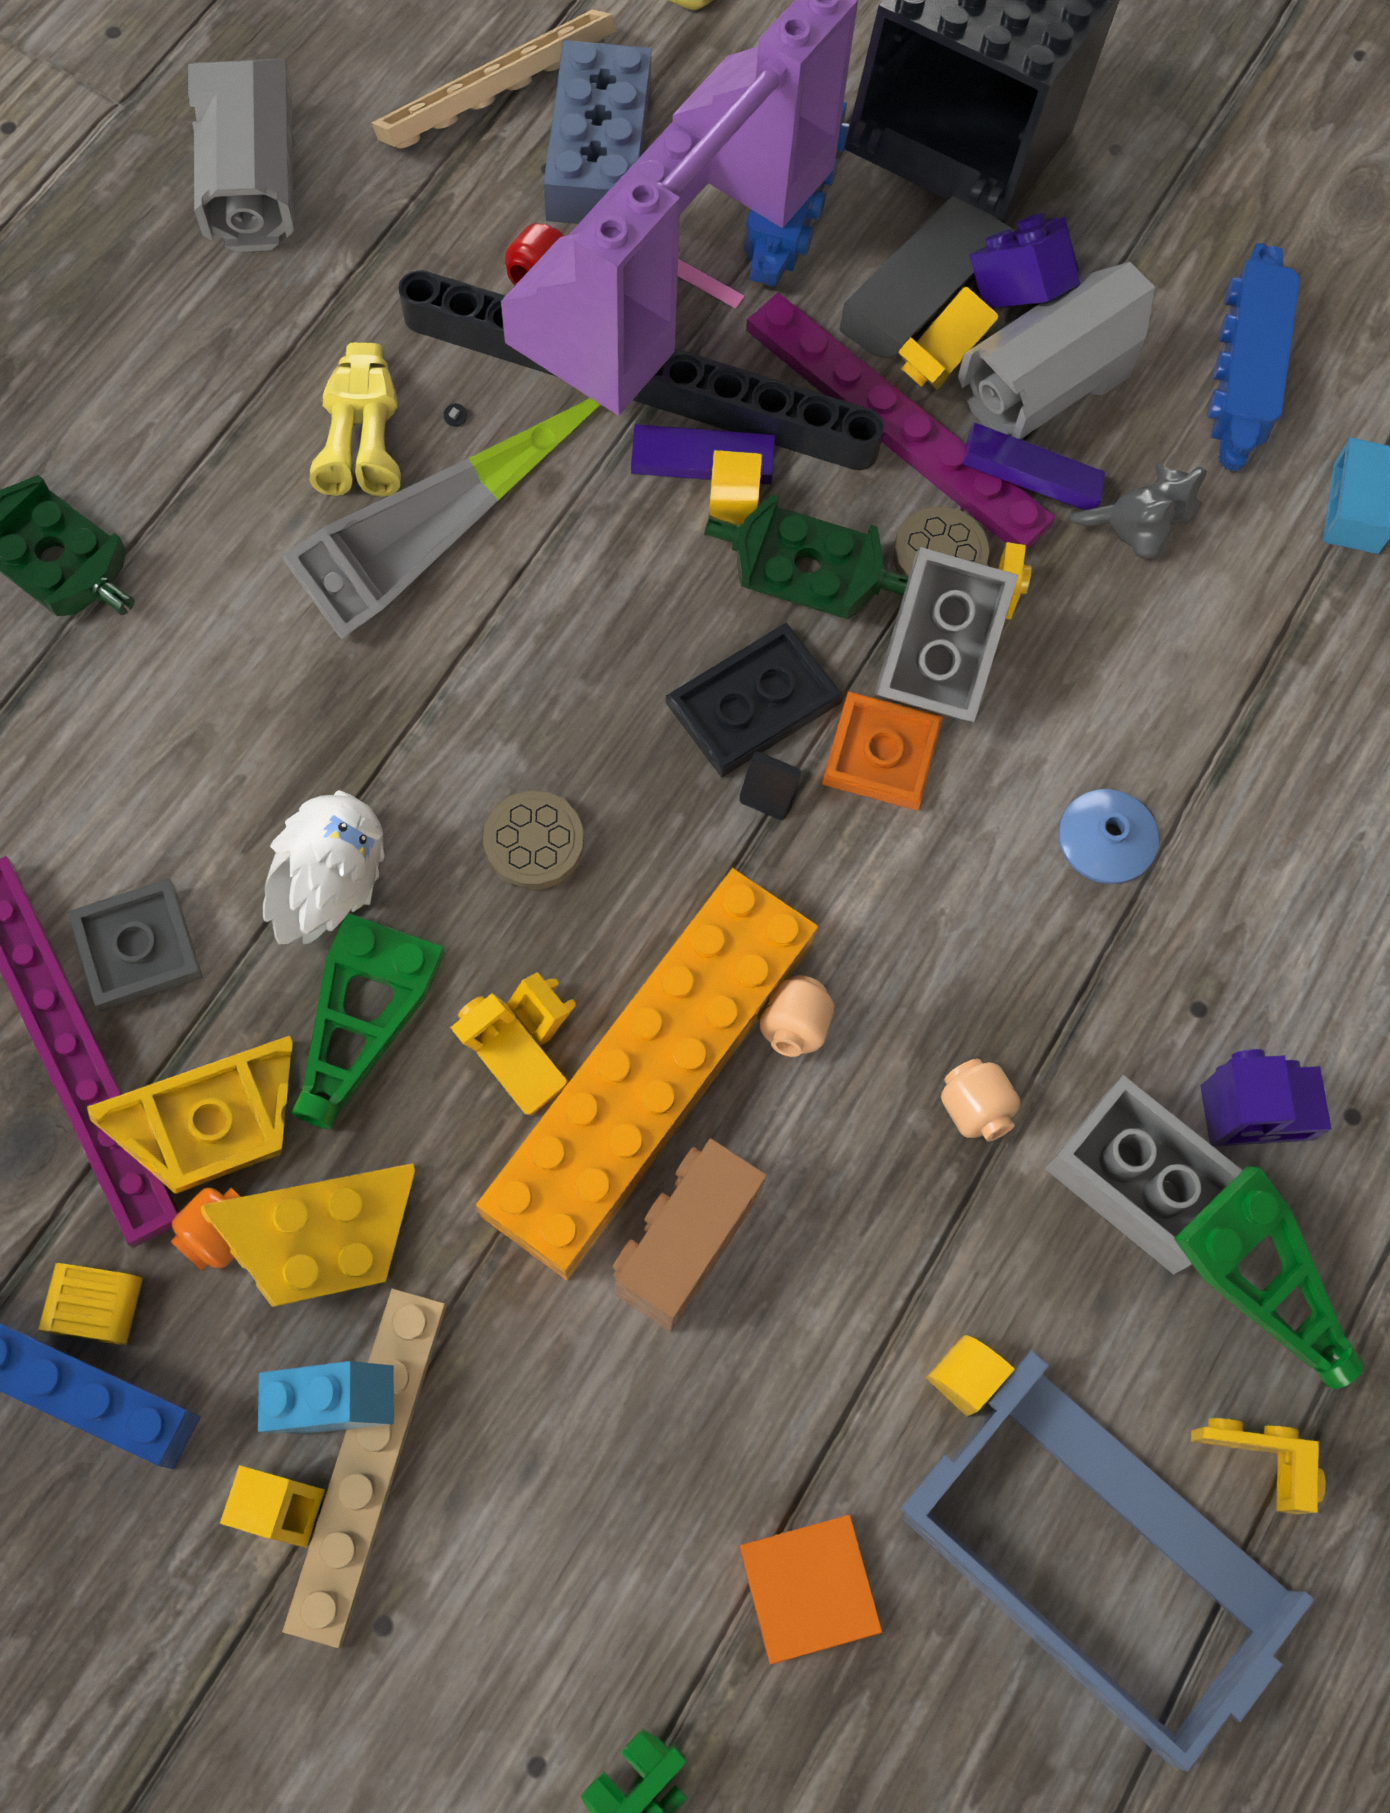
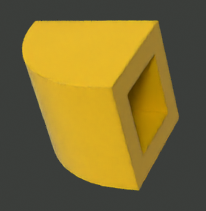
[709,450,762,525]
[925,1335,1015,1417]
[220,1465,325,1548]

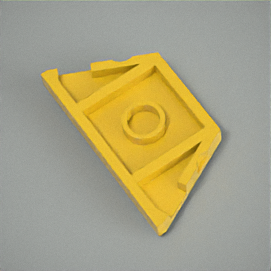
[87,1035,293,1194]
[200,1163,415,1307]

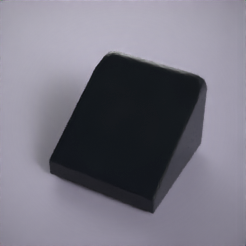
[739,751,801,820]

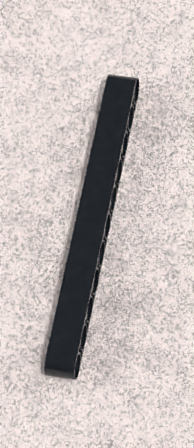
[398,270,884,470]

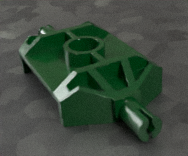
[0,475,135,616]
[704,495,909,619]

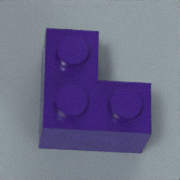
[969,213,1080,308]
[1200,1049,1332,1147]

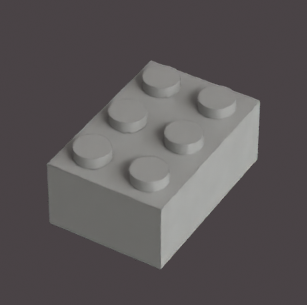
[874,547,1018,722]
[1045,1075,1243,1275]

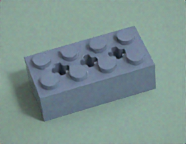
[544,40,652,224]

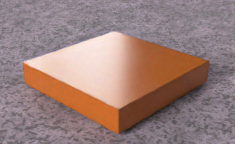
[822,691,943,811]
[739,1515,882,1665]

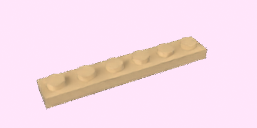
[371,9,617,149]
[282,1289,447,1648]

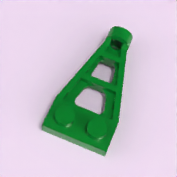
[291,913,445,1130]
[1174,1166,1365,1389]

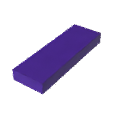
[963,423,1105,510]
[631,424,775,484]

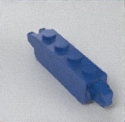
[744,102,850,287]
[1207,243,1300,472]

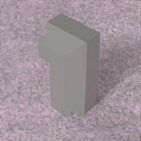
[188,59,295,252]
[958,262,1155,439]

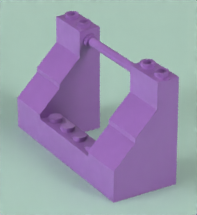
[501,0,858,416]

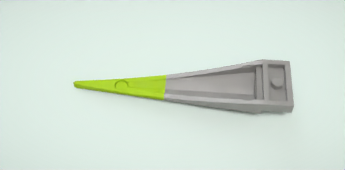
[281,398,601,639]

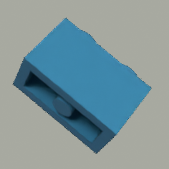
[1323,437,1390,554]
[258,1361,394,1434]

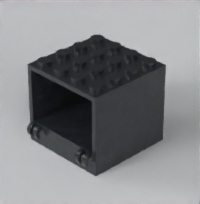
[844,0,1120,223]

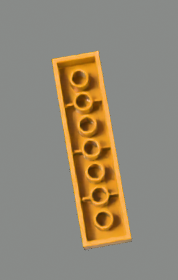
[476,868,818,1280]

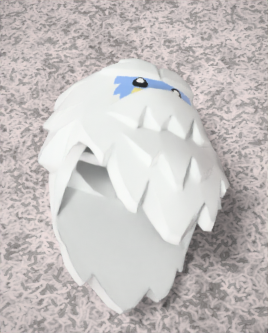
[263,790,385,944]

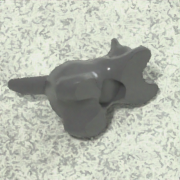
[1070,463,1207,558]

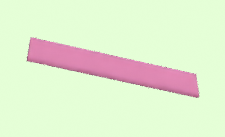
[677,259,745,309]

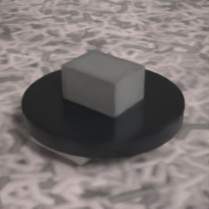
[444,403,467,427]

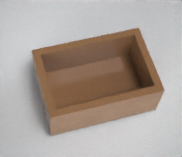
[613,1138,767,1332]

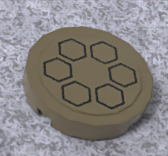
[893,506,990,577]
[482,790,584,890]

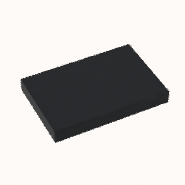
[666,622,843,778]

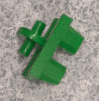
[581,1728,688,1813]

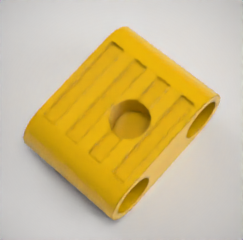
[38,1263,143,1345]

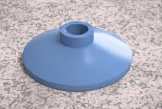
[1058,789,1159,884]

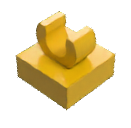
[507,972,576,1046]

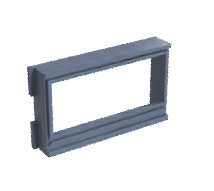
[900,1350,1315,1772]

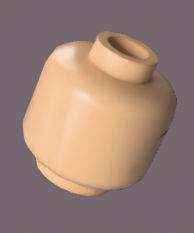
[760,975,834,1057]
[941,1059,1021,1142]

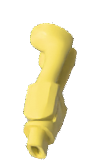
[309,342,401,497]

